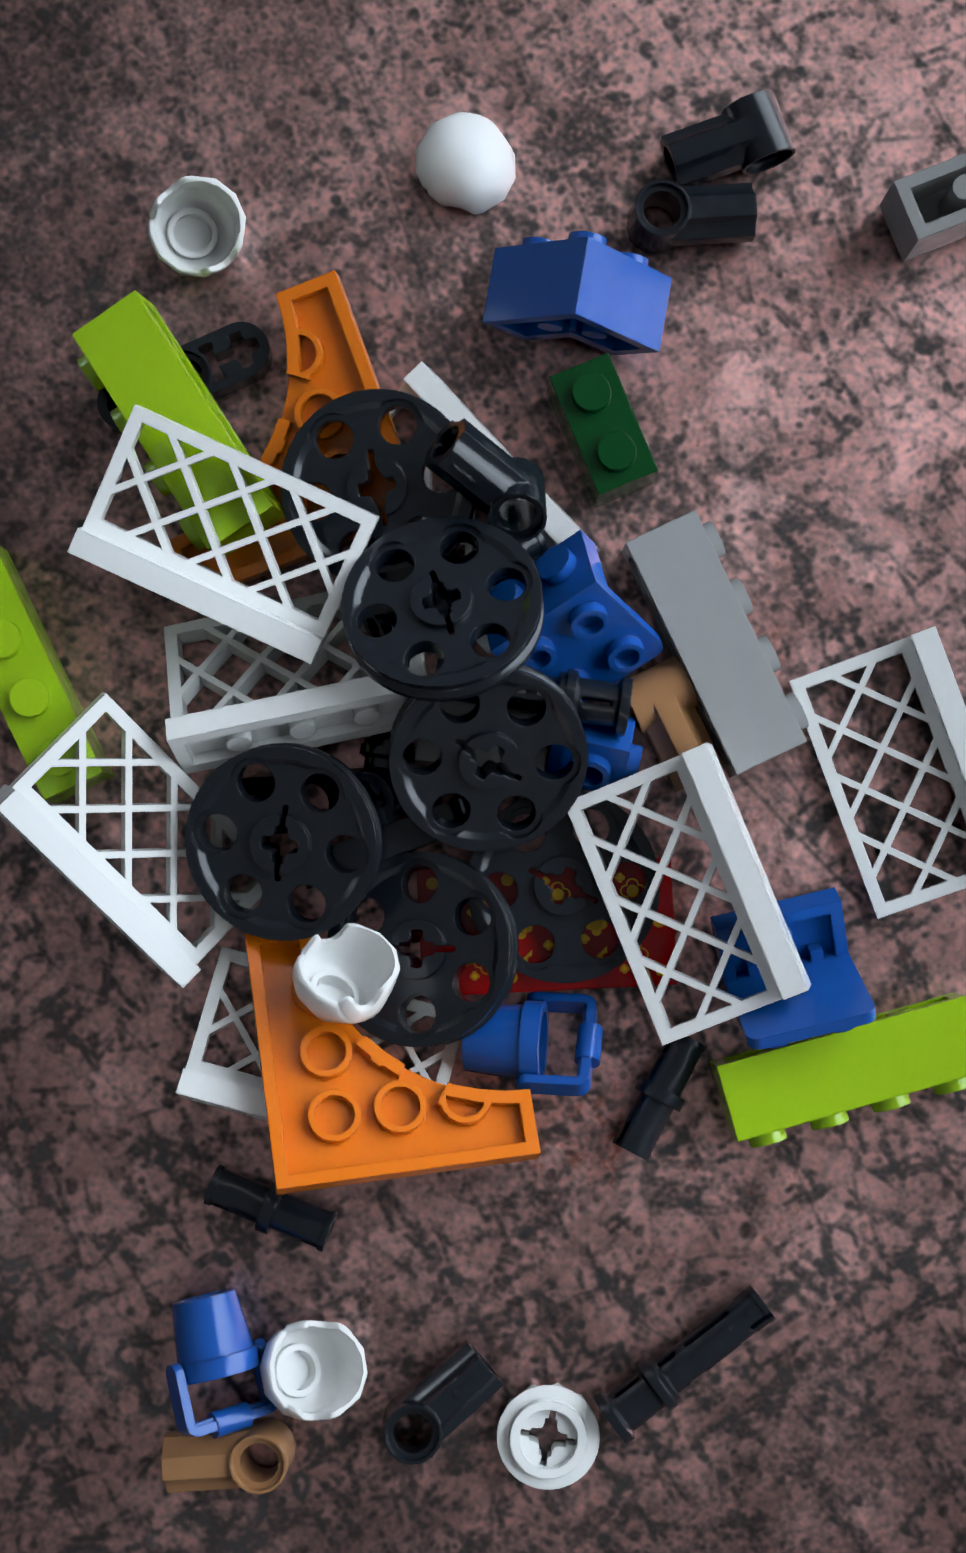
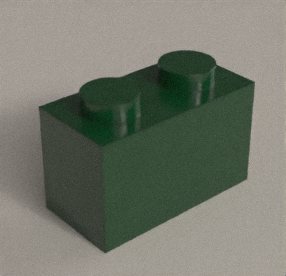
[546,353,658,508]

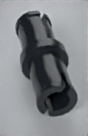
[613,1036,707,1162]
[204,1164,338,1252]

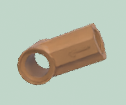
[618,656,725,793]
[161,1418,296,1495]

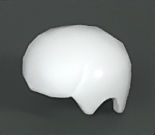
[416,112,516,215]
[148,176,246,277]
[292,923,400,1024]
[260,1320,368,1421]

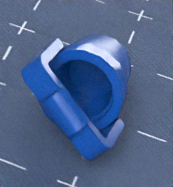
[462,992,603,1096]
[166,1288,277,1439]

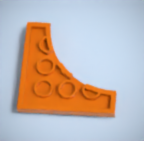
[170,270,401,584]
[245,934,541,1195]

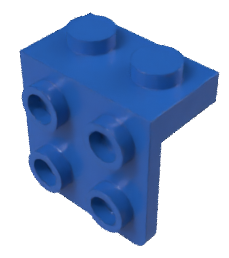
[487,530,663,703]
[710,887,876,1050]

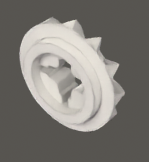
[497,1383,600,1490]

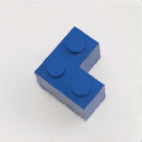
[482,231,672,355]

